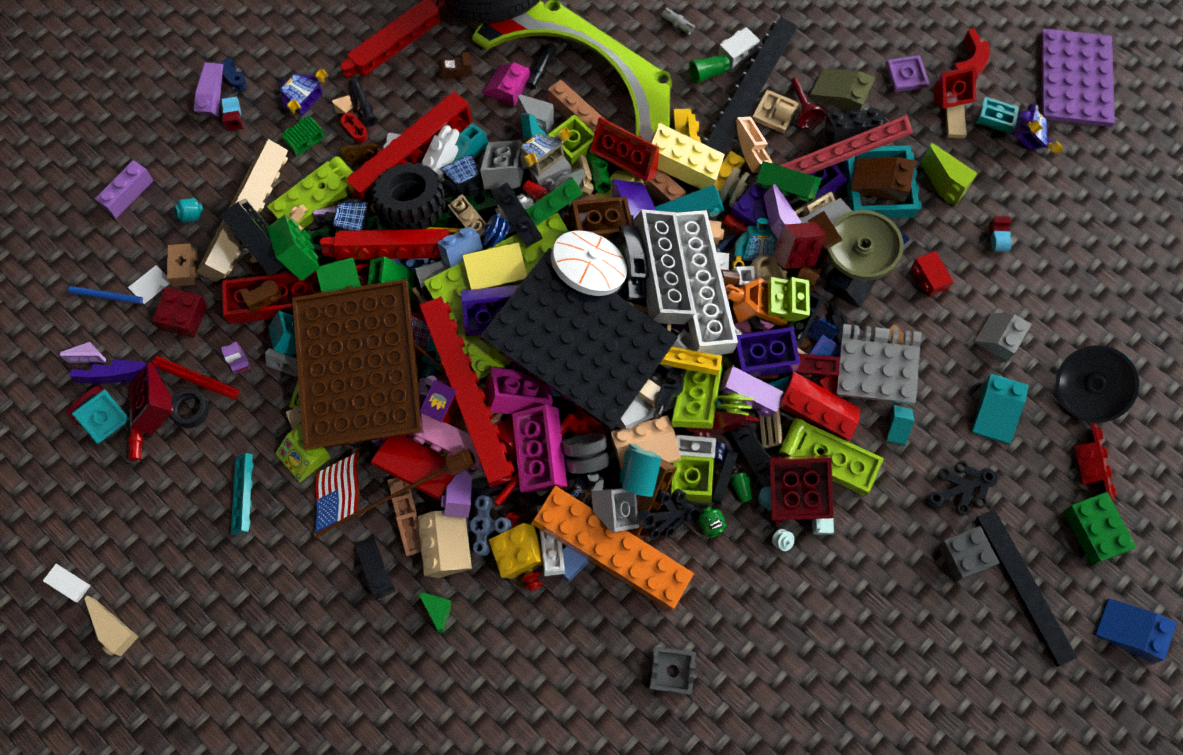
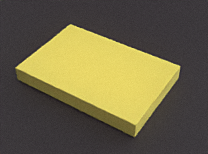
[463,242,527,290]

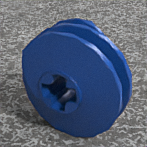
[482,214,511,248]

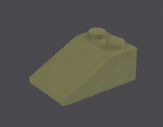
[810,68,875,111]

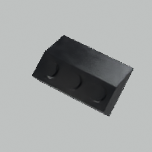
[827,269,877,308]

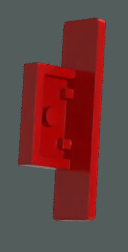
[1075,423,1117,502]

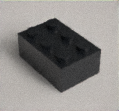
[825,108,887,145]

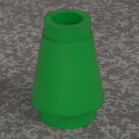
[730,472,752,503]

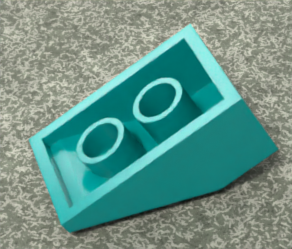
[972,374,1029,445]

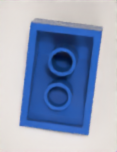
[1094,598,1177,664]

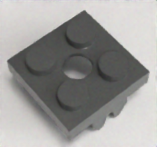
[650,647,696,695]

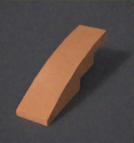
[388,478,422,556]

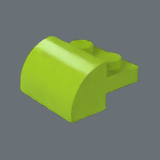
[768,277,810,321]

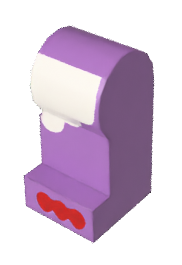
[221,341,251,374]

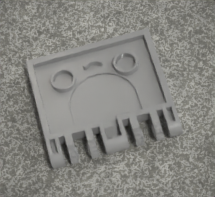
[836,324,922,404]

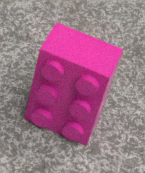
[485,367,553,414]

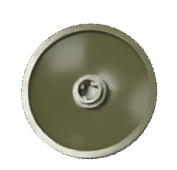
[827,210,904,280]

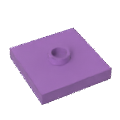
[885,55,929,93]

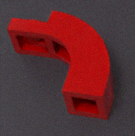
[952,28,990,80]

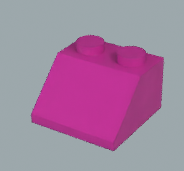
[483,62,530,107]

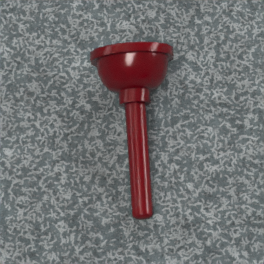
[791,78,825,129]

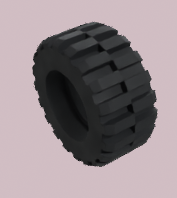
[372,162,446,230]

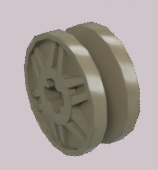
[720,167,751,208]

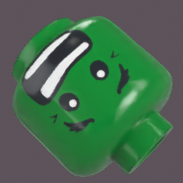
[697,507,727,538]

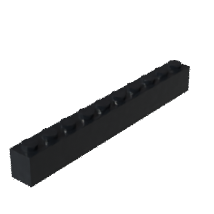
[702,16,798,154]

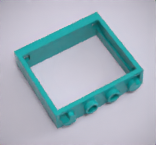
[843,146,922,218]

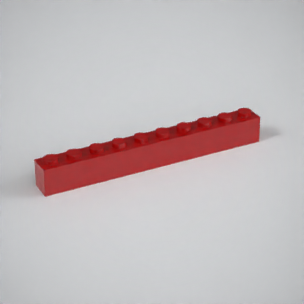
[420,297,515,488]

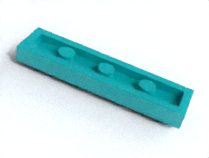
[231,453,254,535]

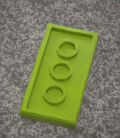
[671,364,723,429]

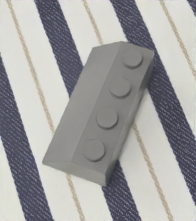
[616,372,676,430]

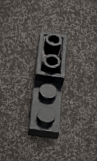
[619,225,649,300]

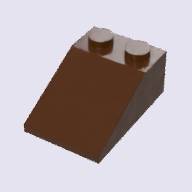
[850,157,915,203]
[568,196,633,240]

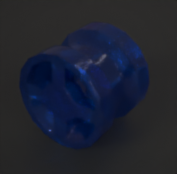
[714,442,728,464]

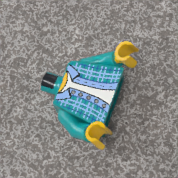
[732,218,781,269]

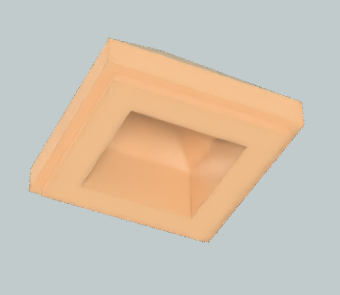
[332,95,353,113]

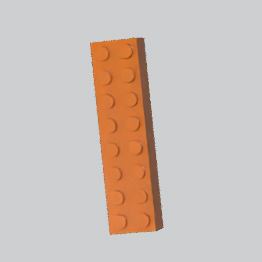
[531,486,694,611]

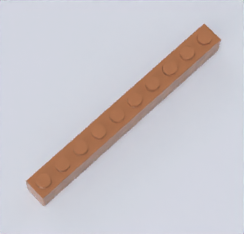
[548,80,686,205]

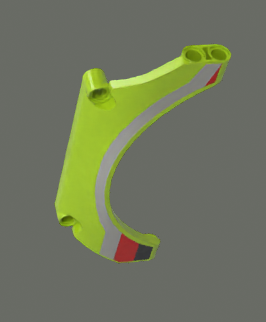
[472,0,672,142]

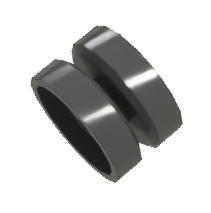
[562,433,610,474]

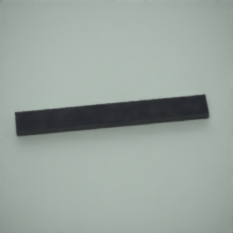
[976,509,1078,667]

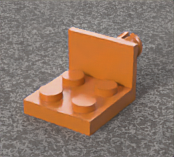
[725,278,790,327]

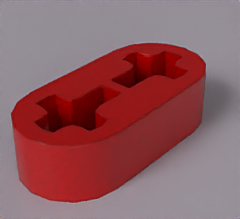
[341,113,368,143]

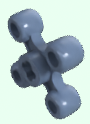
[466,495,512,556]

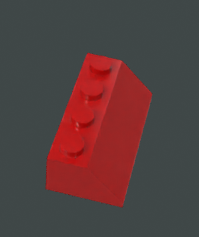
[779,372,861,441]

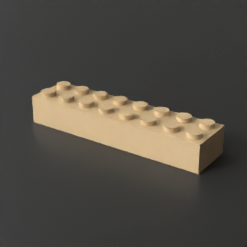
[196,139,288,283]

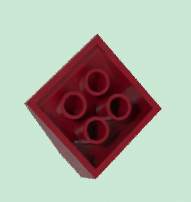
[769,455,834,520]

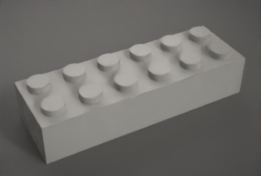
[632,209,695,325]

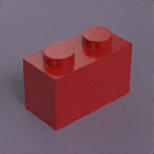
[911,251,954,297]

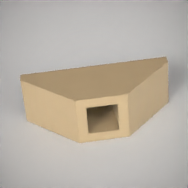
[448,194,486,238]

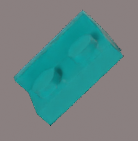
[976,97,1019,134]
[620,444,662,497]

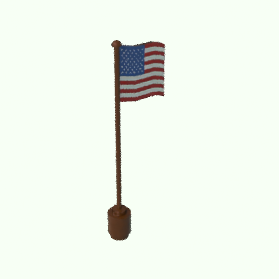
[312,449,476,538]

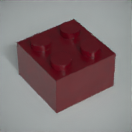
[773,222,827,269]
[152,287,208,338]

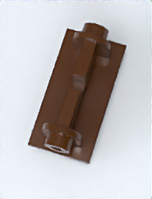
[340,143,379,162]

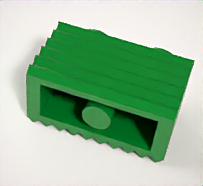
[281,116,325,157]

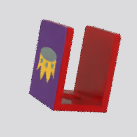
[420,380,459,424]

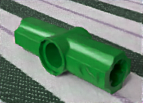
[587,152,611,193]

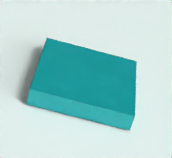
[72,389,130,444]

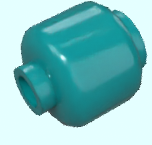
[174,198,203,223]

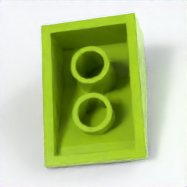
[921,143,978,206]

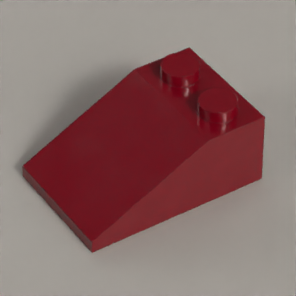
[129,361,173,435]
[687,411,759,438]

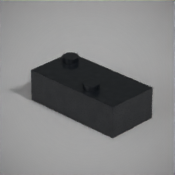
[220,198,285,277]

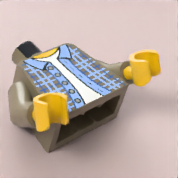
[520,127,572,175]

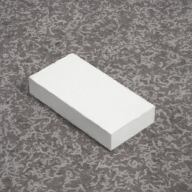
[43,564,91,603]

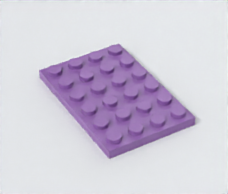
[1041,29,1115,127]

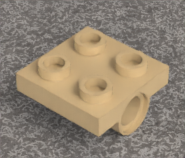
[752,90,799,134]

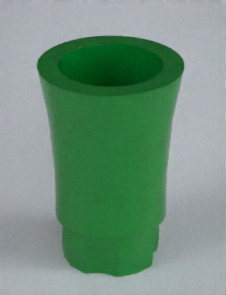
[689,55,730,84]

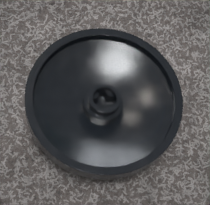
[1055,345,1139,423]

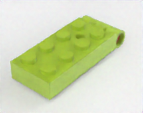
[267,156,354,230]
[778,418,884,497]

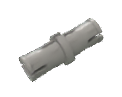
[662,8,695,35]

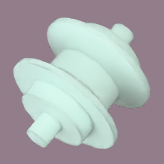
[772,529,794,551]

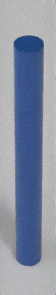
[68,286,143,304]

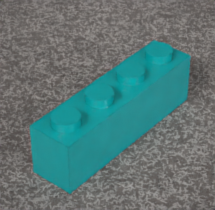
[655,185,725,217]

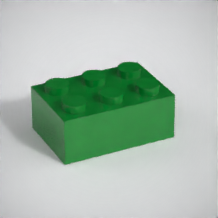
[756,161,822,202]
[267,214,319,281]
[1063,492,1137,566]

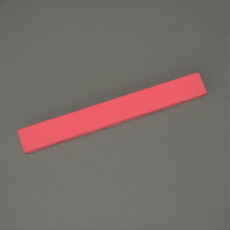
[780,115,913,174]

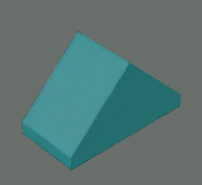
[886,405,914,446]

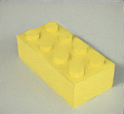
[650,123,725,189]

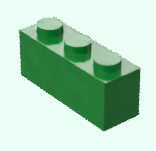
[526,177,584,226]

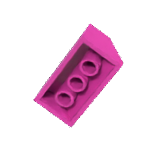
[512,405,567,492]

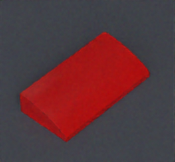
[590,117,659,181]
[371,436,455,500]

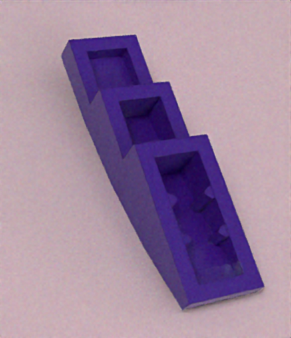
[70,359,157,384]

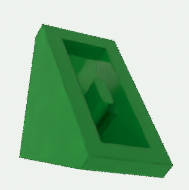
[419,592,452,634]

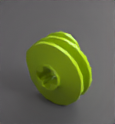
[716,392,754,416]

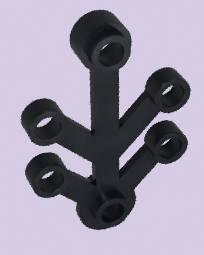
[926,460,998,516]
[636,489,700,540]

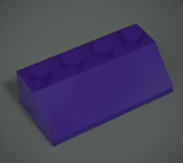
[461,285,520,336]

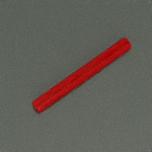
[152,356,240,400]

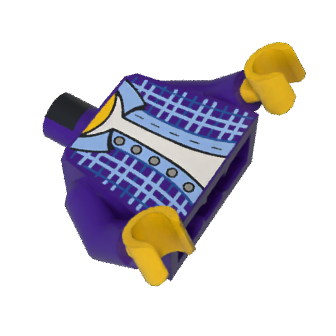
[278,69,329,116]
[1014,104,1064,154]

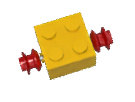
[489,512,544,592]

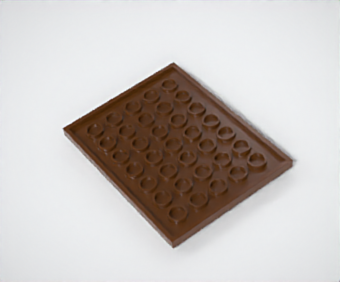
[292,279,423,451]

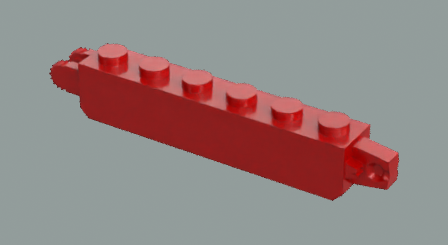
[340,0,447,79]
[319,229,450,260]

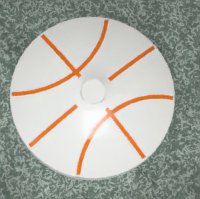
[551,231,627,296]

